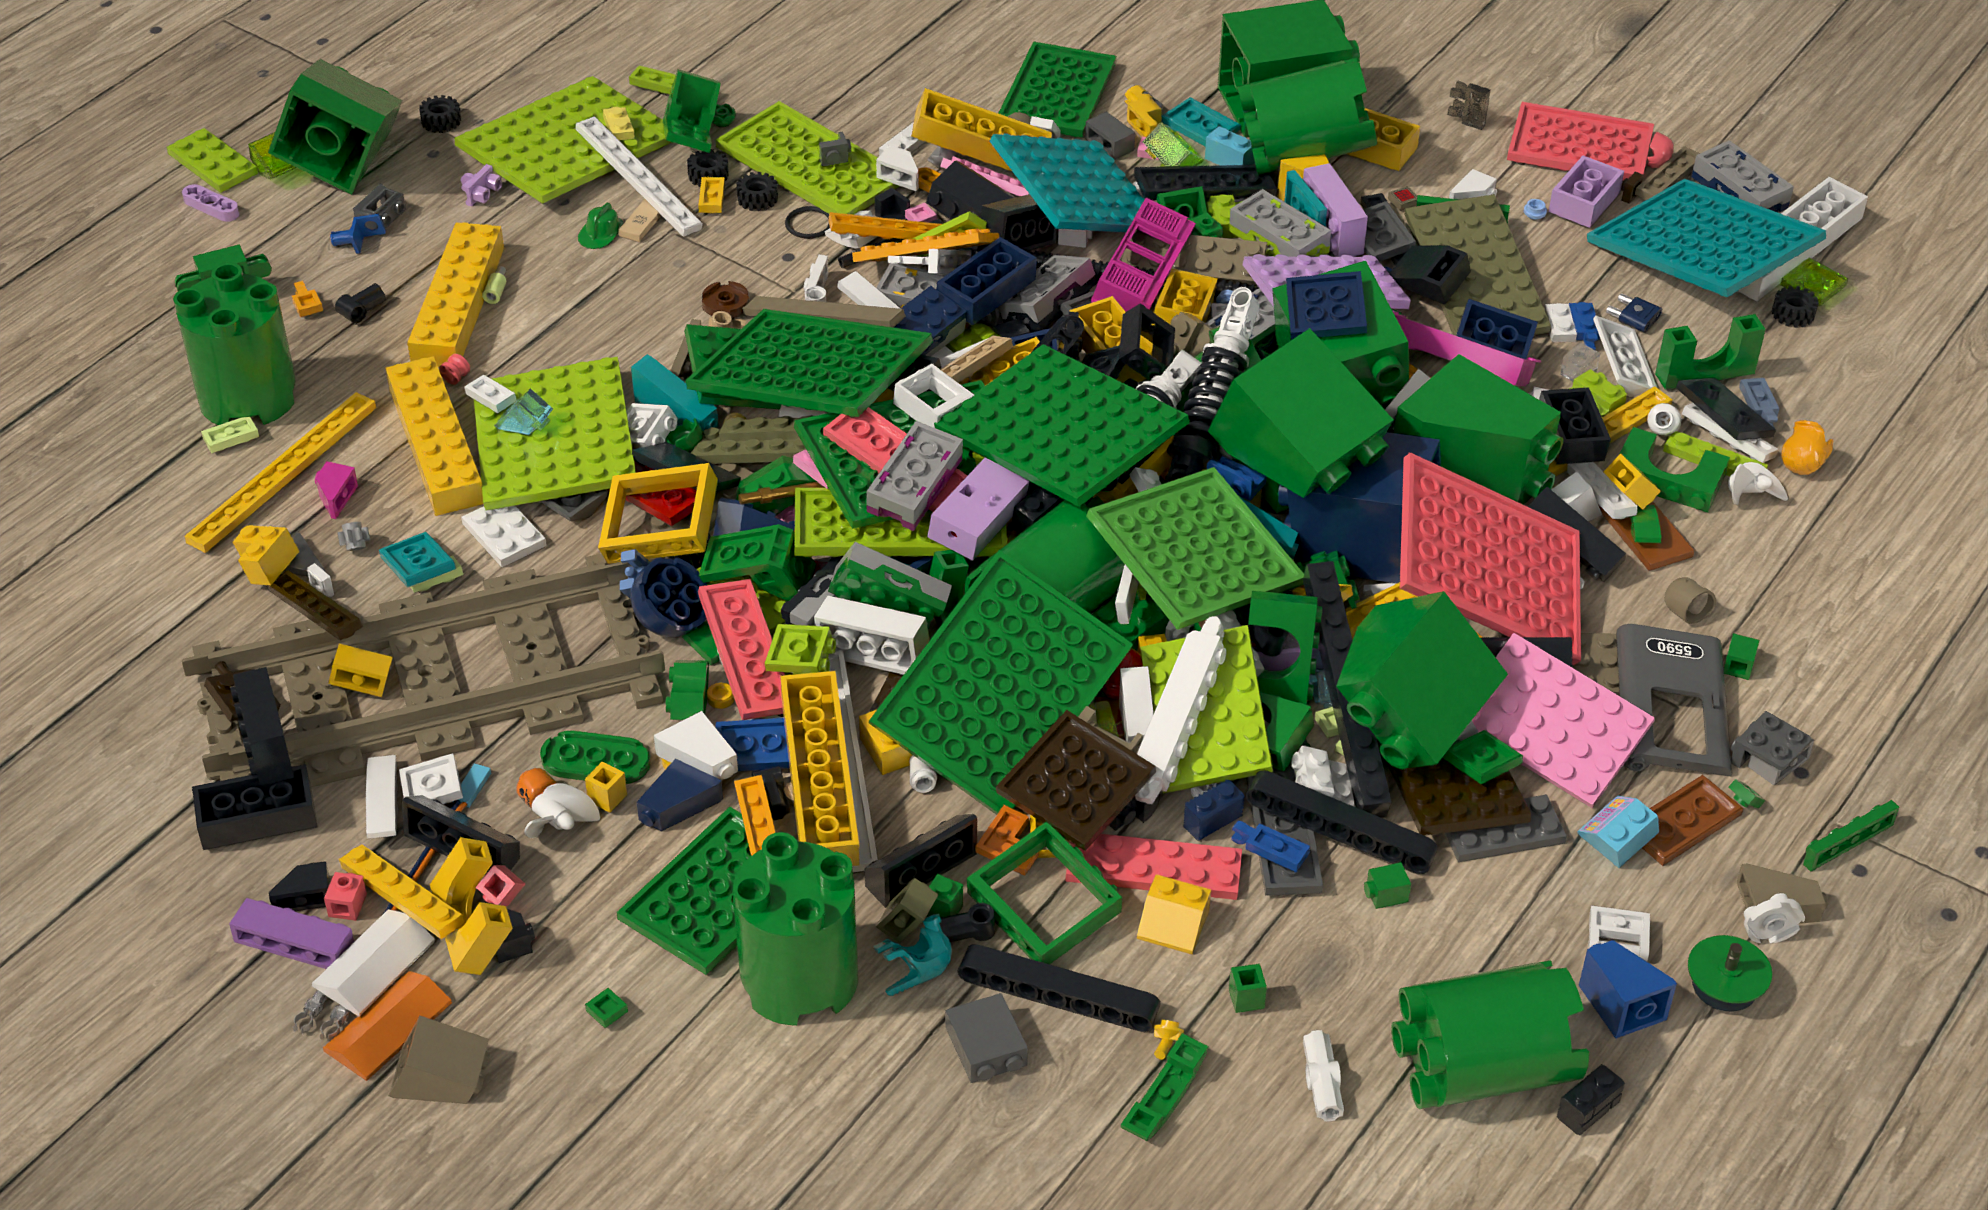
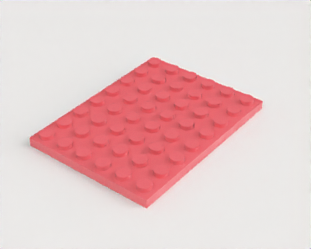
[1400,453,1581,665]

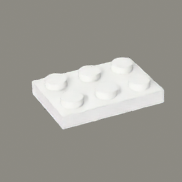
[461,506,546,567]

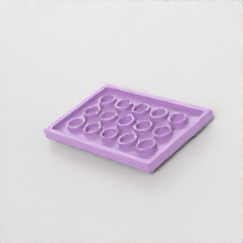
[1243,254,1411,309]

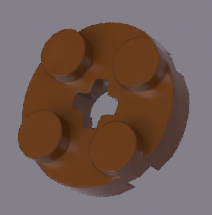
[702,281,749,320]

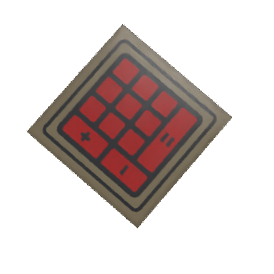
[1388,186,1417,211]

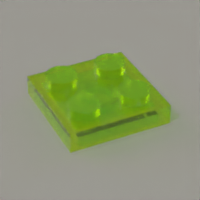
[1780,257,1849,307]

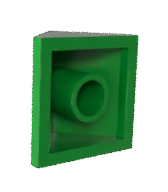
[1157,186,1207,220]

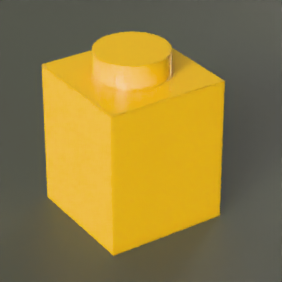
[585,762,627,813]

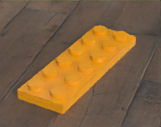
[852,229,1000,262]

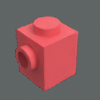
[476,865,525,906]
[324,872,367,921]

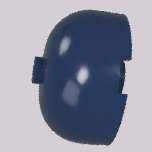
[630,557,707,638]

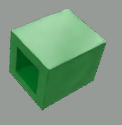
[1724,633,1760,680]
[1364,863,1411,909]
[926,874,963,918]
[1229,963,1267,1013]

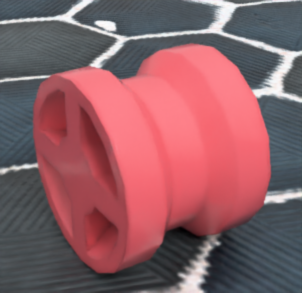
[439,354,470,385]

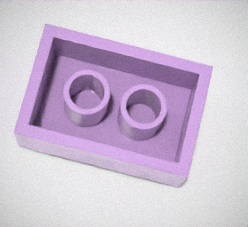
[1549,155,1624,228]

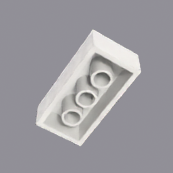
[814,596,929,674]

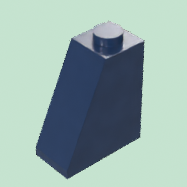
[636,759,723,831]

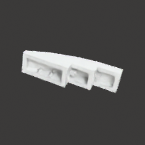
[366,755,398,839]

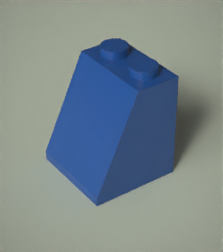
[1579,940,1677,1039]

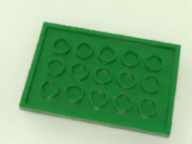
[998,41,1117,138]
[617,807,751,975]

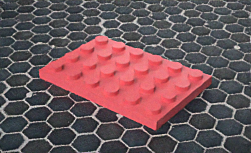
[1507,102,1654,180]

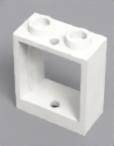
[893,364,974,428]

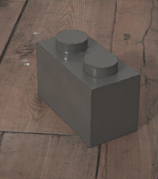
[1085,111,1135,160]

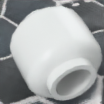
[1647,403,1682,436]

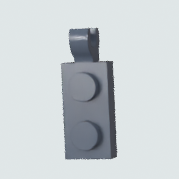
[1739,378,1779,428]

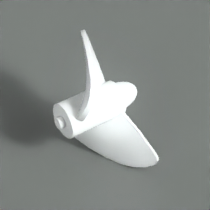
[1728,462,1788,505]
[524,783,600,838]

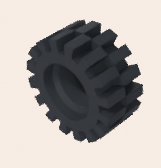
[419,95,461,133]
[687,149,729,187]
[736,172,778,211]
[1772,286,1819,328]

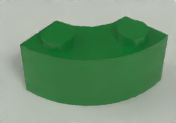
[666,660,709,720]

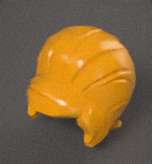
[1781,420,1834,475]

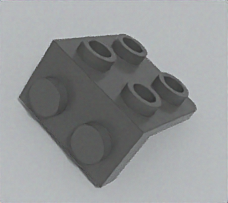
[1731,711,1811,770]

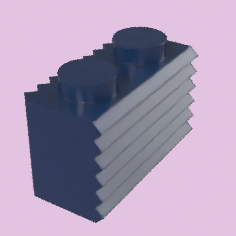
[1183,780,1245,841]

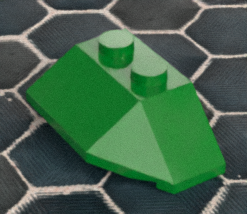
[734,456,817,514]

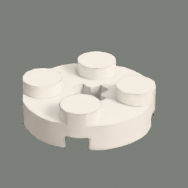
[1744,893,1805,943]

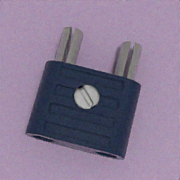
[1606,293,1662,333]

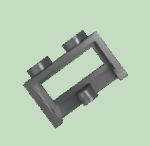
[353,183,406,230]

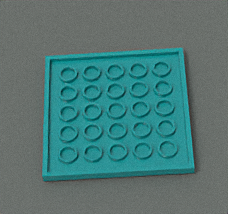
[990,134,1145,232]

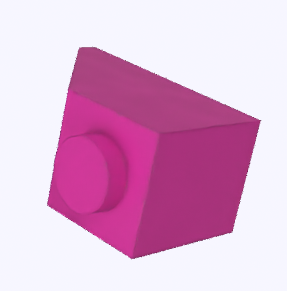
[315,461,358,519]

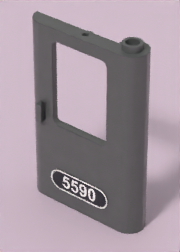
[1616,624,1732,777]

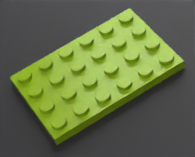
[1140,625,1273,793]

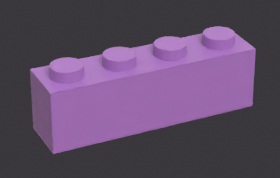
[229,898,354,969]

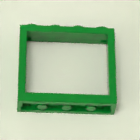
[967,822,1122,964]

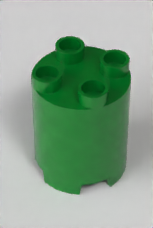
[1237,58,1377,176]
[173,262,296,425]
[965,500,1125,614]
[733,832,858,1026]
[1391,960,1589,1109]

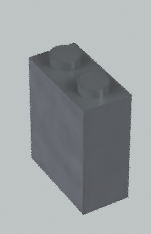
[945,993,1028,1083]

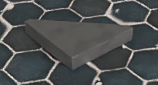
[283,533,325,577]

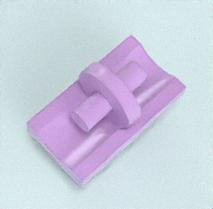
[461,164,502,207]

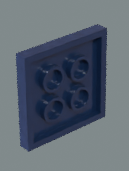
[1286,271,1367,340]

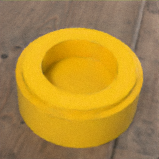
[707,682,735,709]

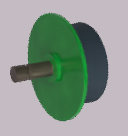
[1688,935,1772,1012]

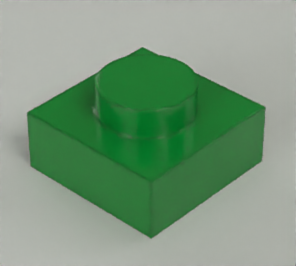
[1728,779,1766,809]
[585,988,628,1028]

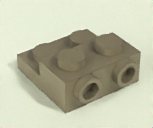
[1170,312,1213,360]

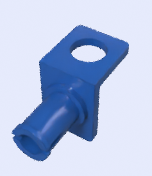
[330,214,386,254]

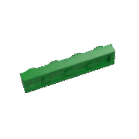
[1803,800,1900,872]

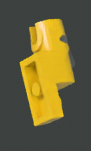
[1125,85,1163,139]

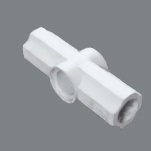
[1303,1030,1344,1121]

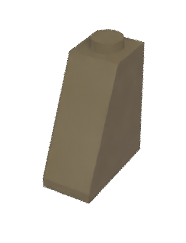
[1737,863,1827,923]

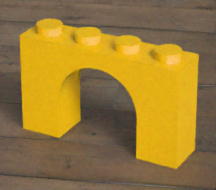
[430,837,512,975]

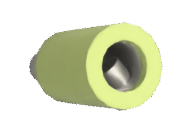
[482,266,506,304]

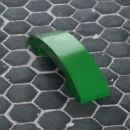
[1121,1033,1209,1141]

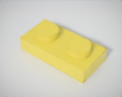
[603,107,634,140]

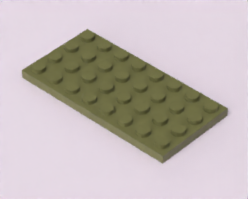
[1405,194,1551,335]

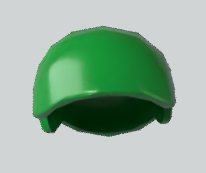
[666,418,703,453]

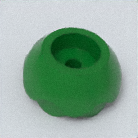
[712,103,736,127]

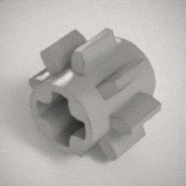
[337,522,370,551]

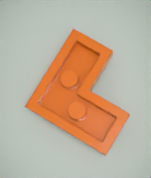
[975,805,1039,876]

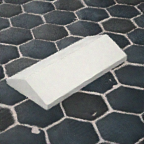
[1593,316,1657,397]
[312,909,435,1017]

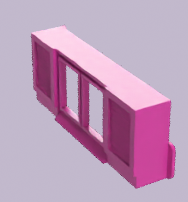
[1091,198,1196,312]
[1392,310,1541,387]

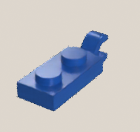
[1569,302,1600,351]
[1231,821,1310,872]

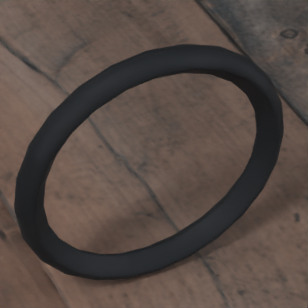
[785,206,830,239]

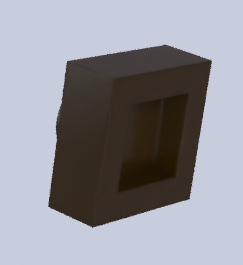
[1621,171,1643,204]

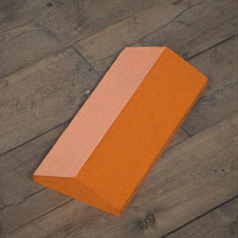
[323,971,452,1081]

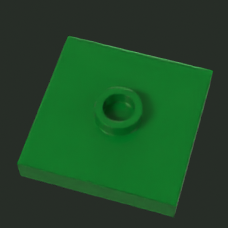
[1443,730,1523,784]

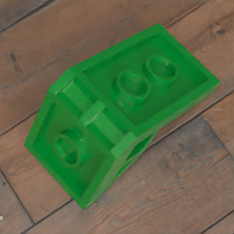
[663,69,721,153]
[699,524,816,601]

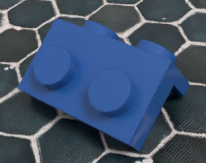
[1207,456,1267,501]

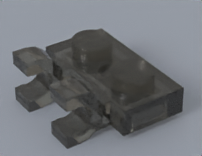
[1447,81,1491,130]

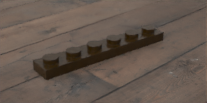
[267,570,363,641]

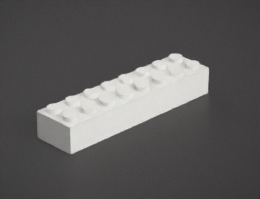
[1739,177,1868,301]

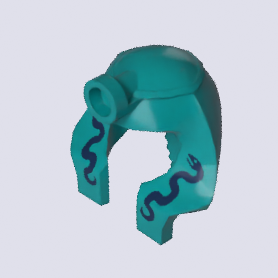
[873,914,952,996]

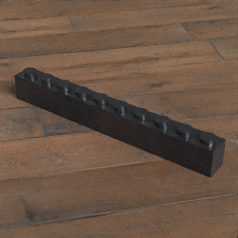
[1303,561,1392,818]

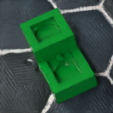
[1629,504,1661,543]

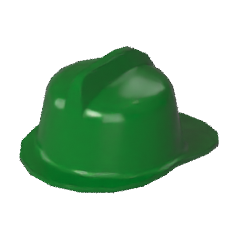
[578,202,624,249]

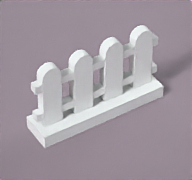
[888,249,972,274]

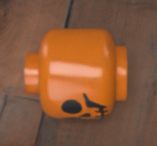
[516,768,557,808]

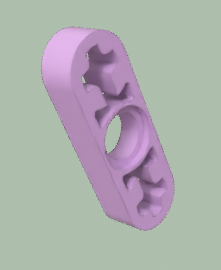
[182,184,239,222]

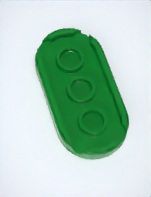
[540,731,650,784]

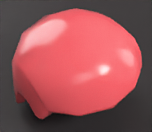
[1647,132,1674,168]

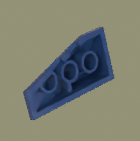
[713,498,795,536]

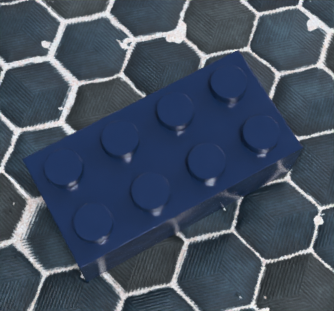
[937,237,1037,326]

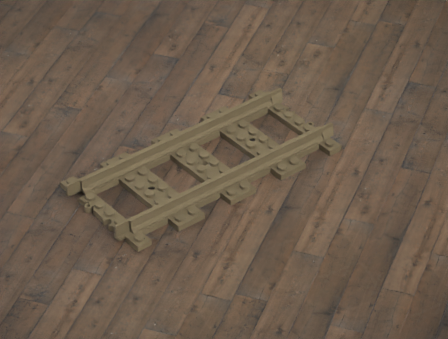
[182,554,665,787]

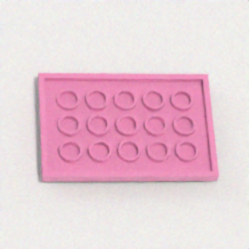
[1472,633,1655,808]

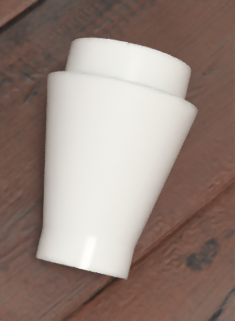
[909,755,937,793]

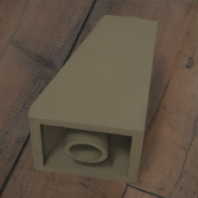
[388,1016,490,1104]

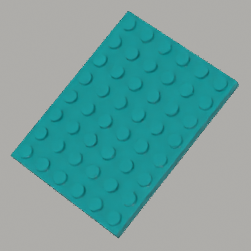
[1587,179,1826,297]

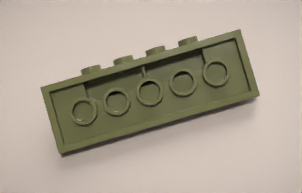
[691,415,813,464]

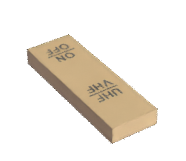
[619,199,662,242]

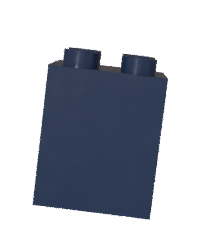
[1278,432,1441,583]

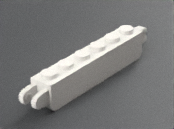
[1135,616,1226,804]

